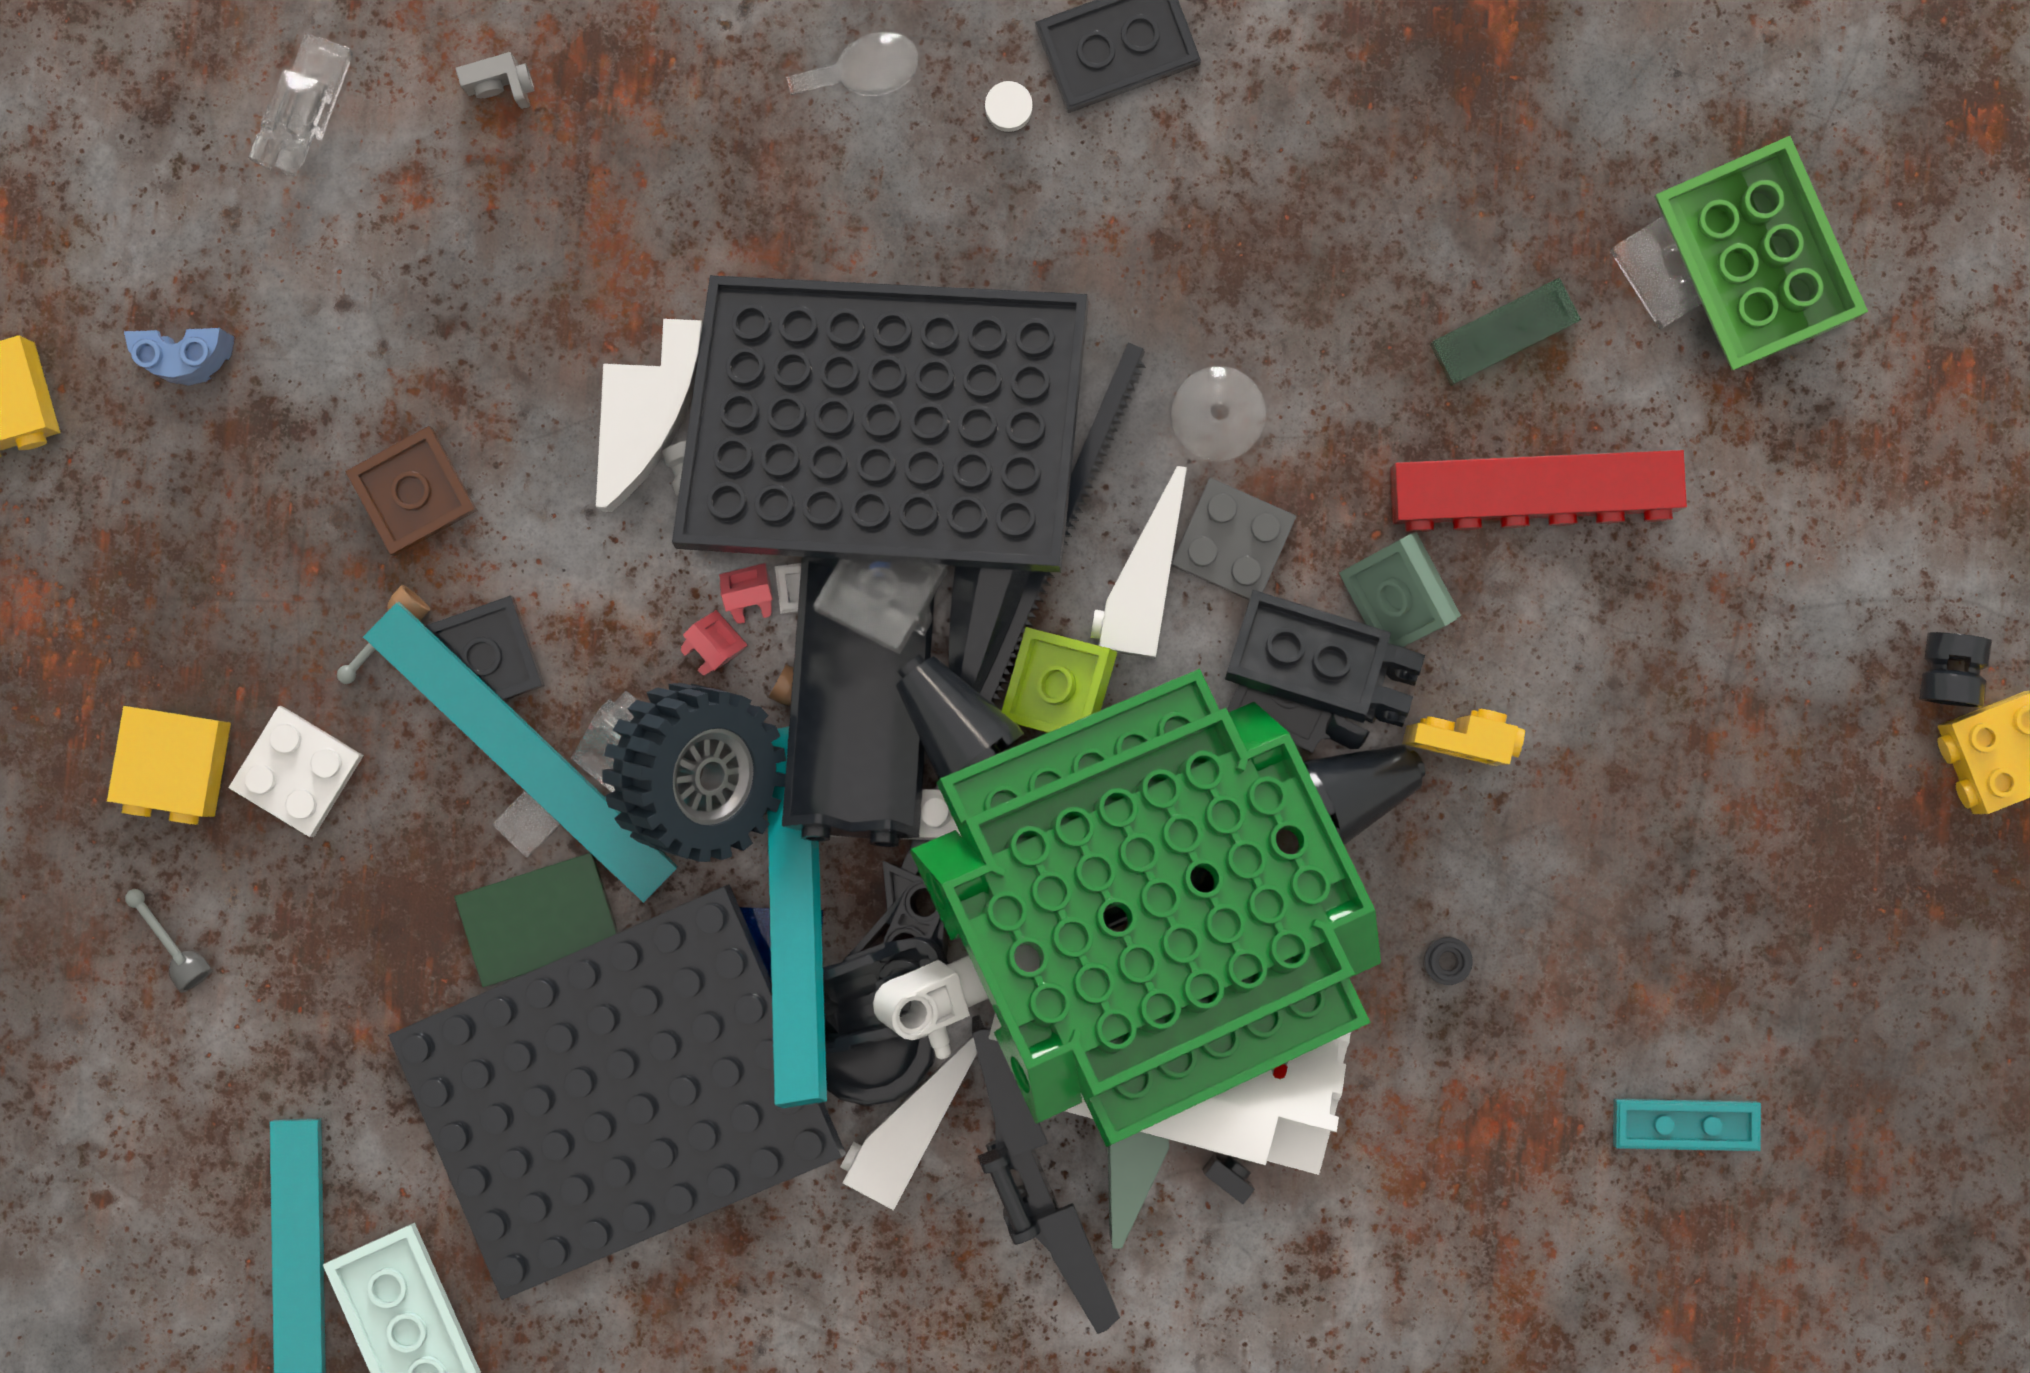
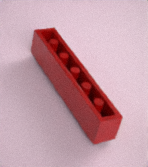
[1390,450,1687,532]

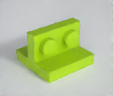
[1001,627,1117,733]

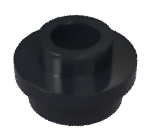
[1424,937,1473,985]

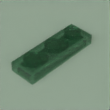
[1430,277,1581,386]

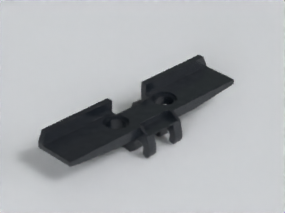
[972,1015,1120,1334]

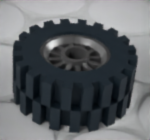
[602,683,786,862]

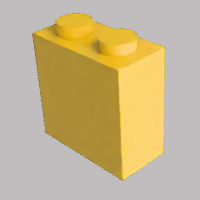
[0,335,60,457]
[1937,690,2030,814]
[107,706,231,825]

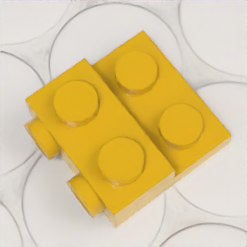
[1402,709,1525,766]

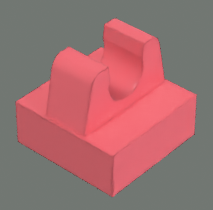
[719,563,772,624]
[681,610,748,675]

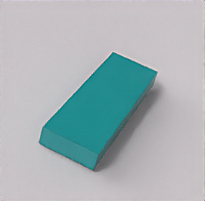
[1613,1099,1761,1151]

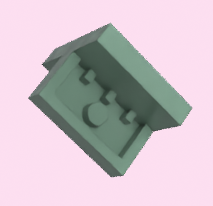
[1339,532,1461,647]

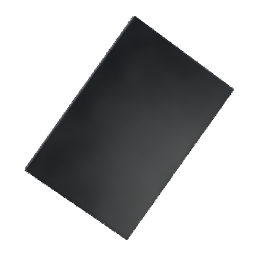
[1035,0,1201,113]

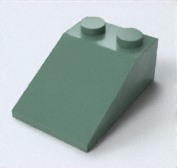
[1108,1132,1169,1249]

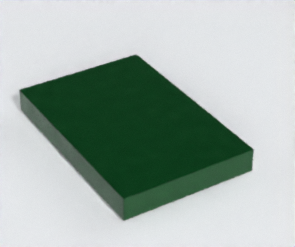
[454,853,618,987]

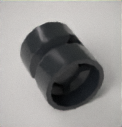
[1919,632,1992,708]

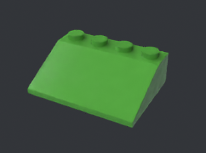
[1655,136,1868,371]

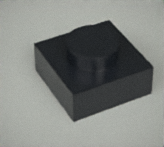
[1202,1154,1255,1204]

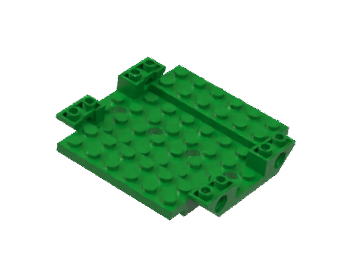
[910,669,1381,1147]

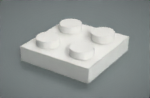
[228,706,364,837]

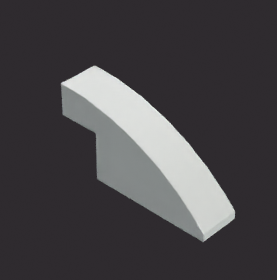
[596,319,703,512]

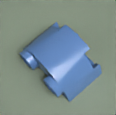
[124,328,235,386]

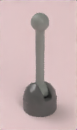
[125,889,213,993]

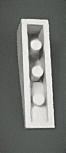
[1090,466,1187,659]
[840,1035,977,1210]

